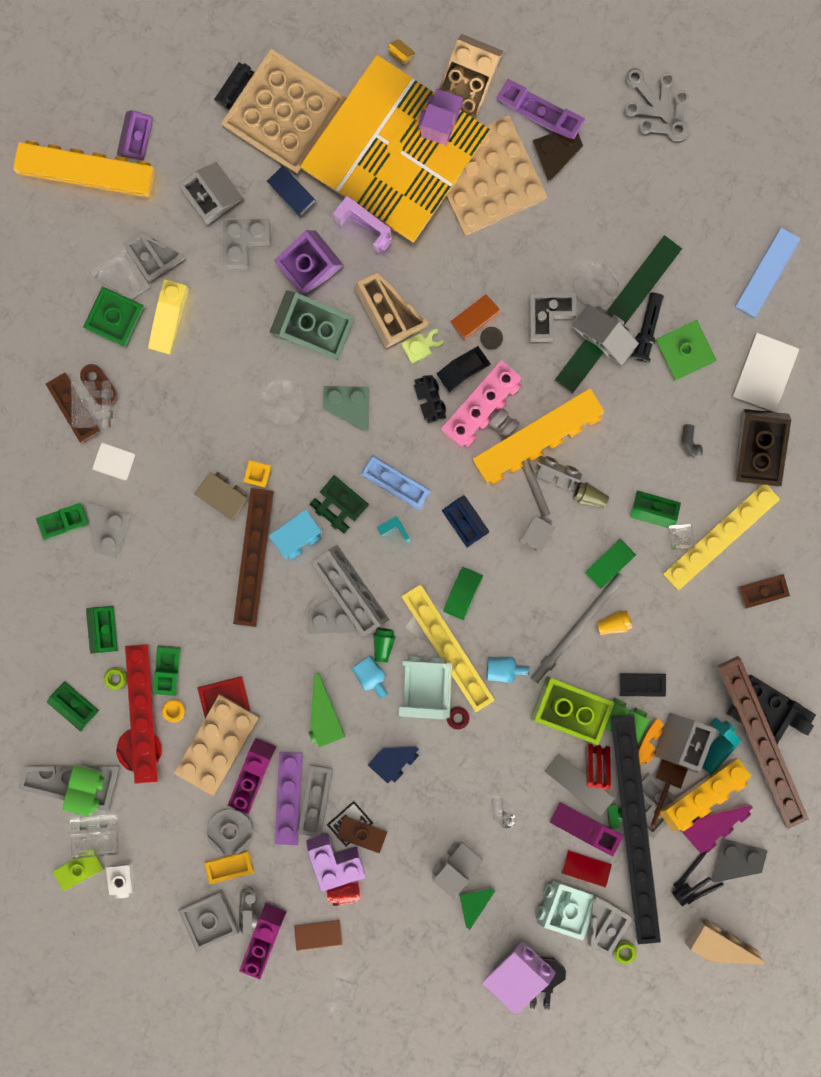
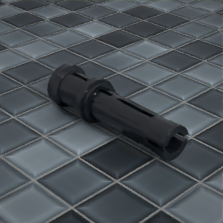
[630,292,664,363]

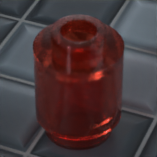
[327,882,361,906]

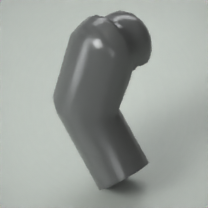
[682,424,703,458]

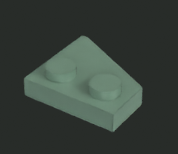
[323,386,369,431]

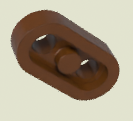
[80,364,117,406]

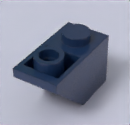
[368,745,419,784]

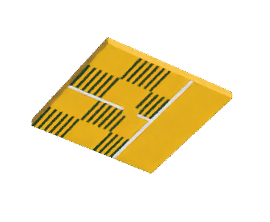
[300,55,490,243]

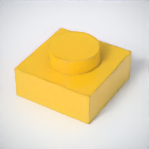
[243,460,272,488]

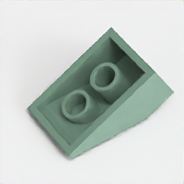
[269,290,354,360]

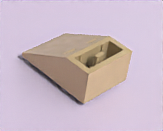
[439,34,503,119]
[685,920,765,965]

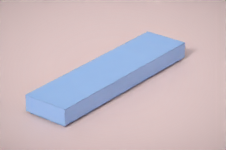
[735,227,801,318]

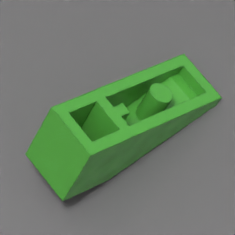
[309,673,345,748]

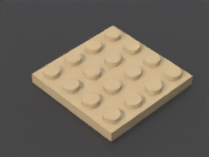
[221,48,347,175]
[446,115,547,236]

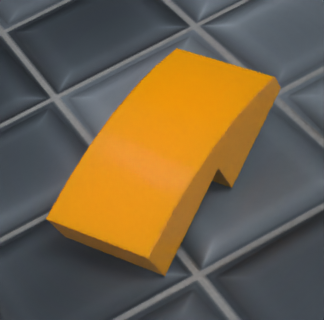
[638,718,664,765]

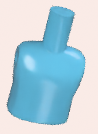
[351,655,388,699]
[487,657,529,683]

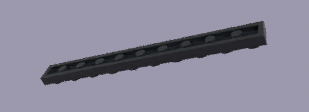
[611,714,661,945]

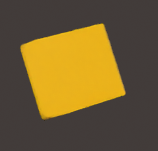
[388,39,415,66]

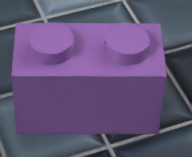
[274,230,343,295]

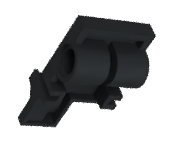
[727,675,816,744]

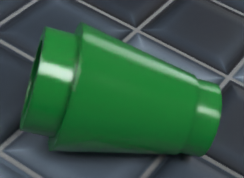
[373,628,396,663]

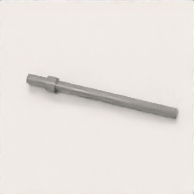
[531,573,625,684]

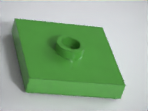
[655,320,717,380]

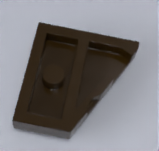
[532,132,583,183]

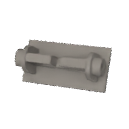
[533,456,582,491]

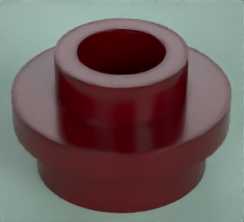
[447,707,469,730]

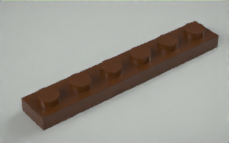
[233,488,274,627]

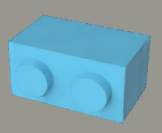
[269,509,323,560]

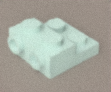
[536,880,594,940]

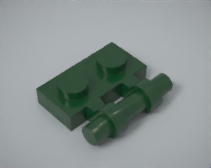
[309,475,369,534]

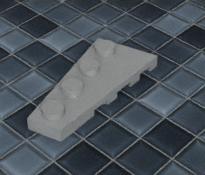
[18,766,120,811]

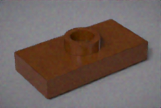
[336,816,387,854]

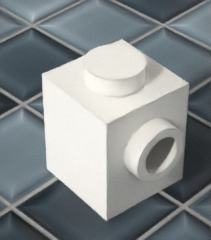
[106,863,135,898]

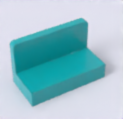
[377,516,411,544]

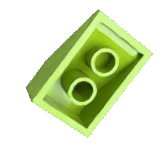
[531,676,615,745]

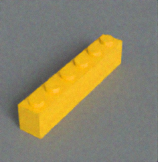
[13,140,156,198]
[472,388,605,484]

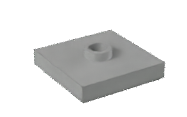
[178,890,239,952]

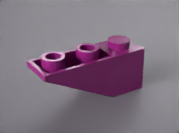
[227,738,276,814]
[550,802,624,857]
[681,803,753,854]
[239,903,287,979]

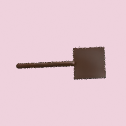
[651,759,688,827]

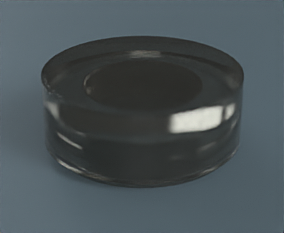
[480,327,503,350]

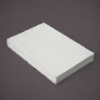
[732,333,799,412]

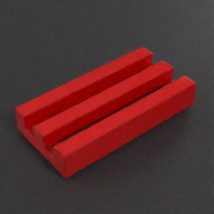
[586,743,611,790]

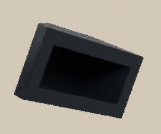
[437,346,491,392]

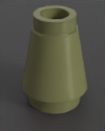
[573,482,609,509]

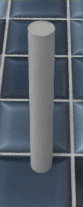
[522,459,550,516]

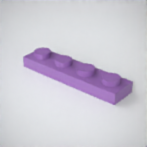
[275,752,303,845]

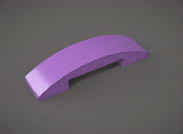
[496,79,585,139]

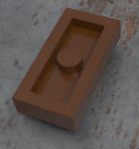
[739,574,790,609]

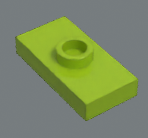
[52,849,104,891]

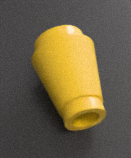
[597,610,632,635]

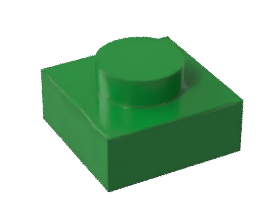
[607,803,623,829]

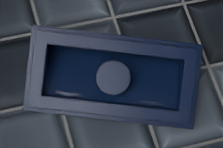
[442,495,489,548]

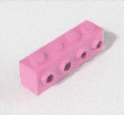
[441,360,522,448]

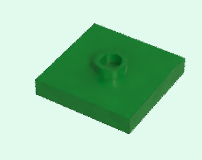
[83,286,144,347]

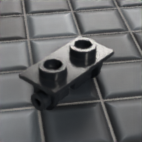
[214,62,255,110]
[414,375,446,424]

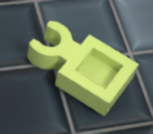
[401,329,444,364]

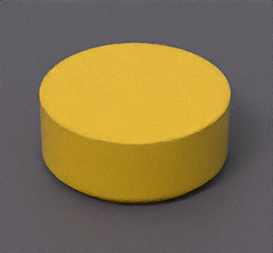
[162,699,185,722]

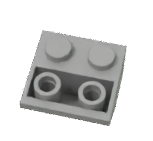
[178,162,243,225]
[654,713,716,773]

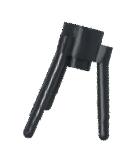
[672,851,724,907]

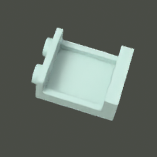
[399,656,452,719]

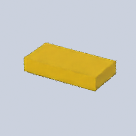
[204,850,254,885]

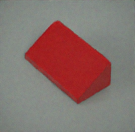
[561,850,612,888]

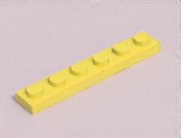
[663,484,780,591]
[401,584,495,712]

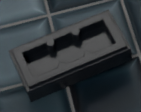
[619,673,666,697]

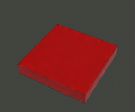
[197,676,251,718]

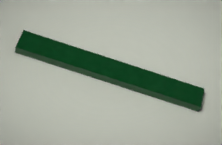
[554,235,682,394]

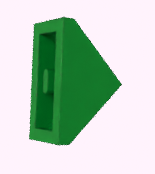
[459,886,495,930]

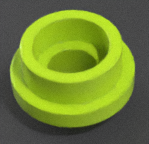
[104,667,127,690]
[613,941,637,965]

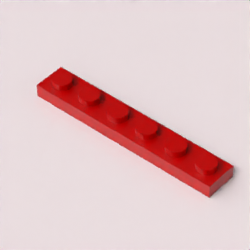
[125,644,158,784]

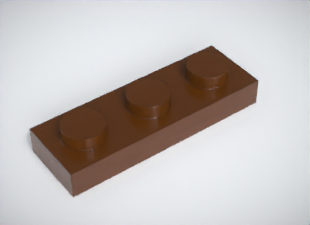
[46,372,101,443]

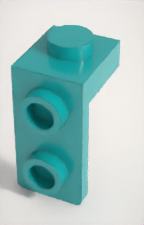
[702,717,742,775]

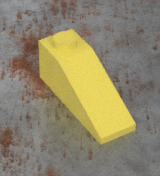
[148,279,189,354]

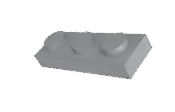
[298,765,332,837]

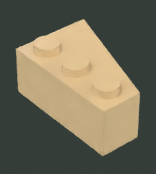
[354,273,429,348]

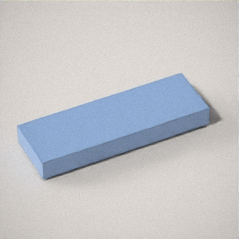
[360,455,431,510]

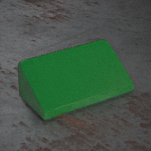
[630,490,681,529]
[86,606,118,654]
[47,681,99,731]

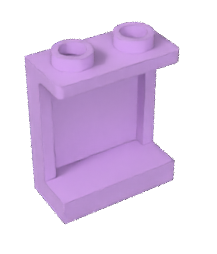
[333,196,392,254]
[482,942,556,1015]

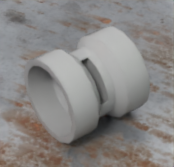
[488,408,520,440]

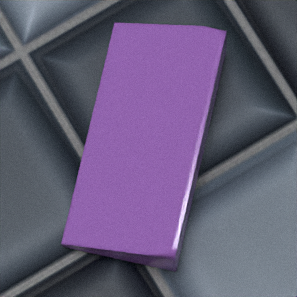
[117,110,153,161]

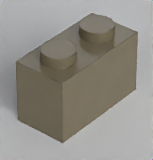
[194,471,249,521]

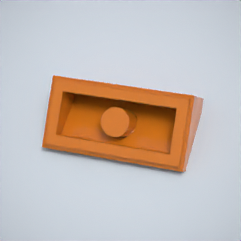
[450,294,500,340]

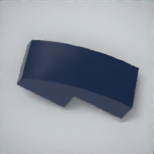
[267,166,316,216]

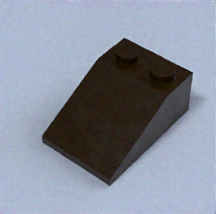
[736,409,791,487]

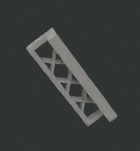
[311,545,389,638]

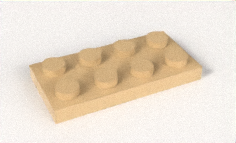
[174,694,259,797]

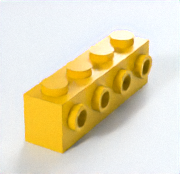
[660,758,751,831]

